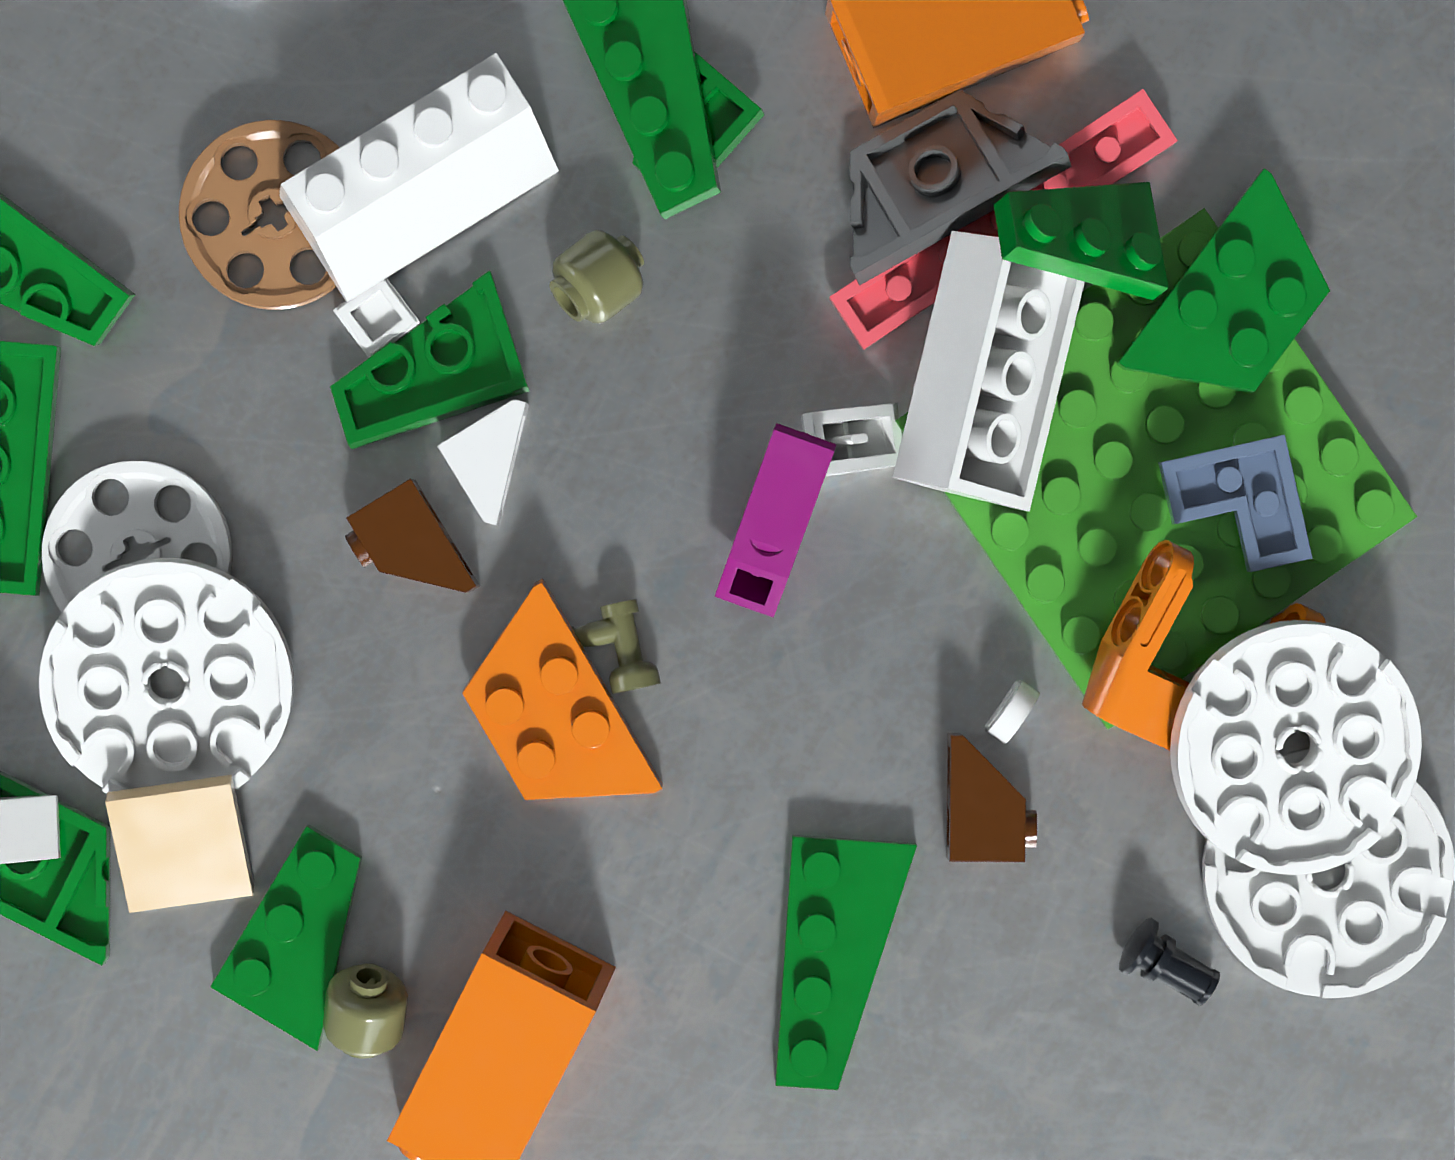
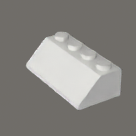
[279,53,559,302]
[893,231,1085,512]

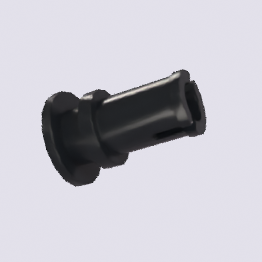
[1119,918,1220,1006]

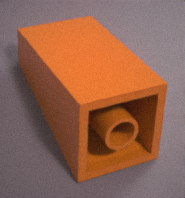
[825,0,1089,128]
[387,910,616,1160]

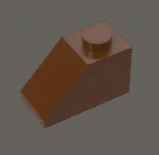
[345,478,480,593]
[946,733,1037,862]

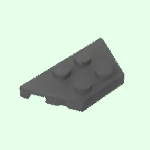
[850,90,1072,286]

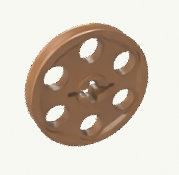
[179,120,340,310]

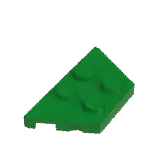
[1116,168,1330,393]
[0,771,110,966]

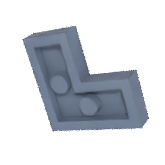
[1158,435,1312,572]

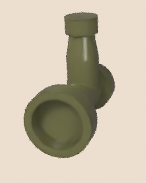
[571,599,661,694]

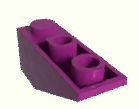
[714,423,837,618]

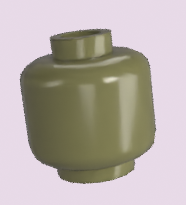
[549,230,644,324]
[323,964,408,1059]

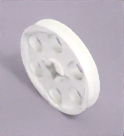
[42,461,233,612]

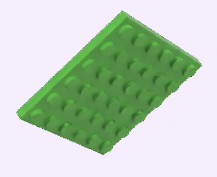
[895,208,1417,729]

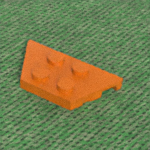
[462,578,663,800]

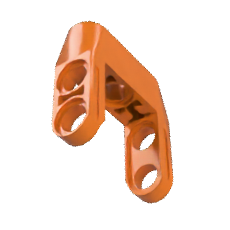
[1082,540,1326,751]

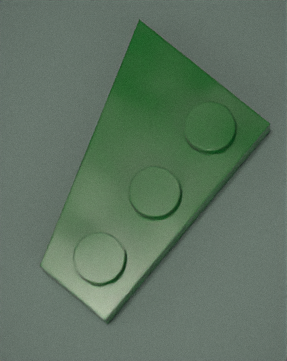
[994,182,1169,300]
[210,825,362,1051]

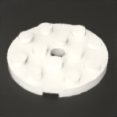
[39,558,294,793]
[1170,620,1422,875]
[1202,748,1455,998]

